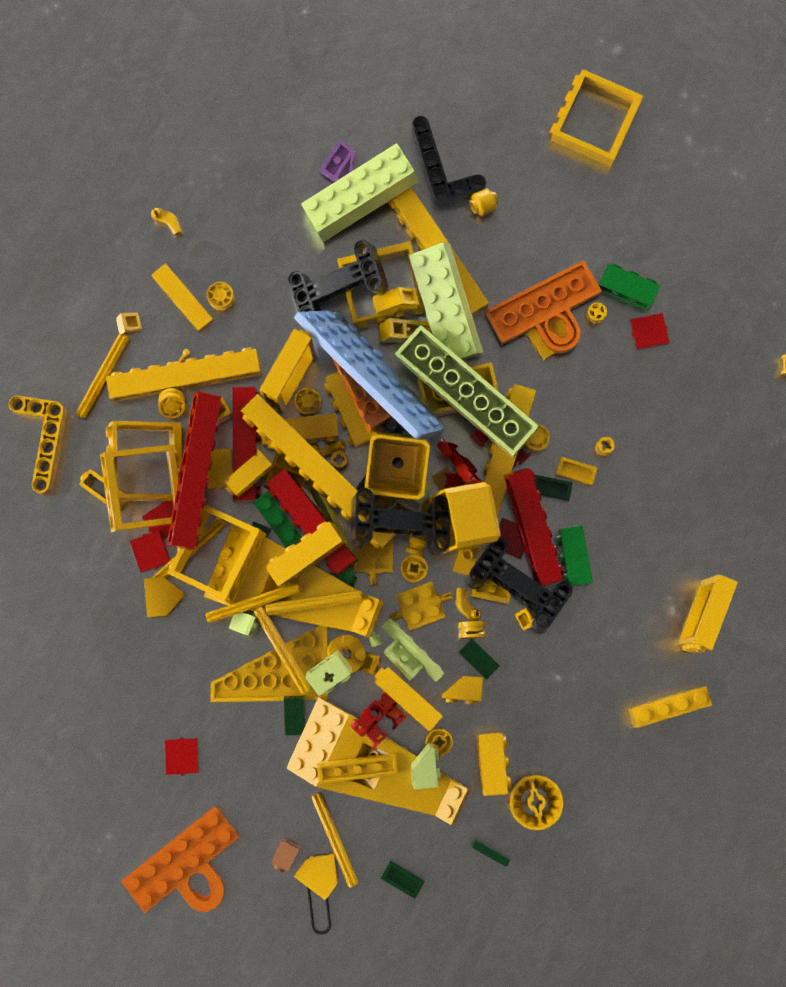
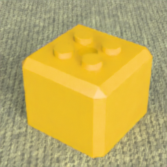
[365,431,430,500]
[430,482,501,554]

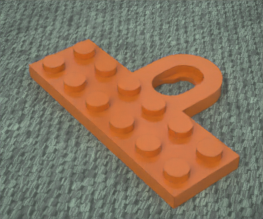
[484,260,602,353]
[121,806,240,913]

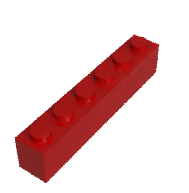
[232,387,261,503]
[267,468,358,575]
[503,468,563,586]

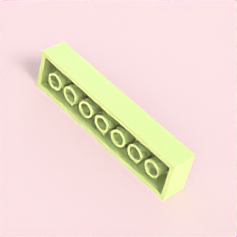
[395,325,539,458]

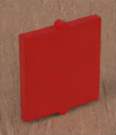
[630,313,670,350]
[142,501,174,540]
[494,517,525,560]
[130,530,170,573]
[165,737,199,776]

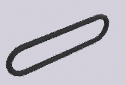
[307,887,331,935]

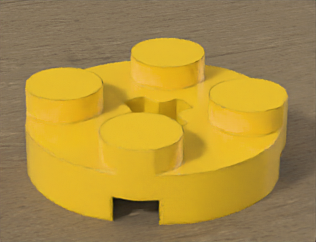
[326,635,366,673]

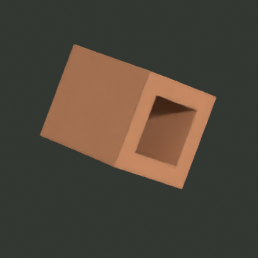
[271,839,300,872]

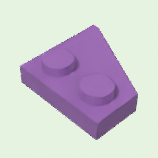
[319,140,355,182]

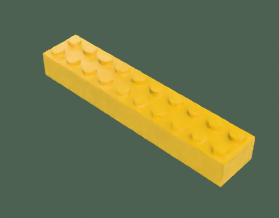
[241,394,397,549]

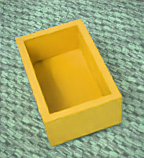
[476,732,511,796]

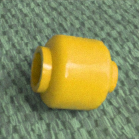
[469,188,499,216]

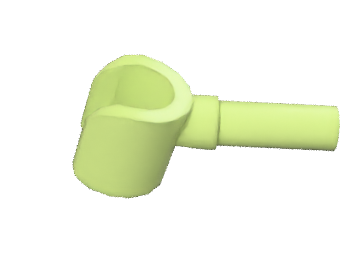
[369,632,383,648]

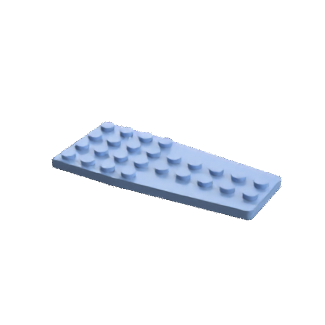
[294,310,446,440]

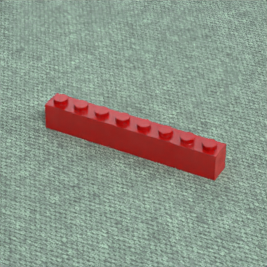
[167,391,223,550]

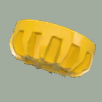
[509,775,563,830]

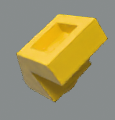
[372,287,419,316]

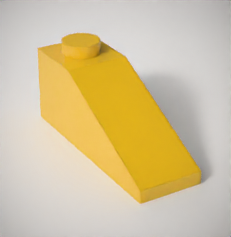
[379,318,433,344]

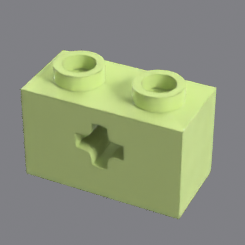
[305,650,352,696]

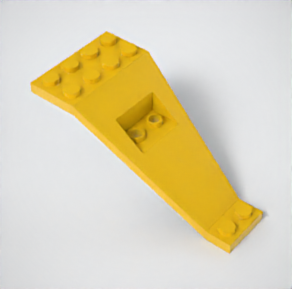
[203,525,384,638]
[286,697,471,825]

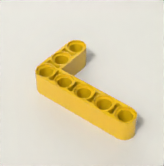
[9,396,67,496]

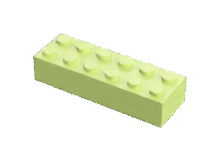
[301,143,420,241]
[409,242,483,360]

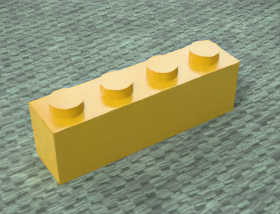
[323,371,374,449]
[261,413,339,450]
[266,521,347,587]
[628,686,712,728]

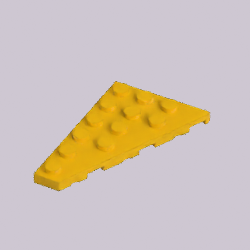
[211,626,328,702]

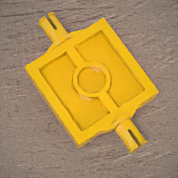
[354,534,393,586]
[389,581,453,632]

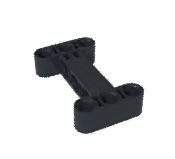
[288,240,389,312]
[350,488,450,556]
[467,537,573,634]

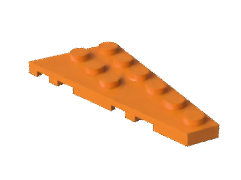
[332,358,393,433]

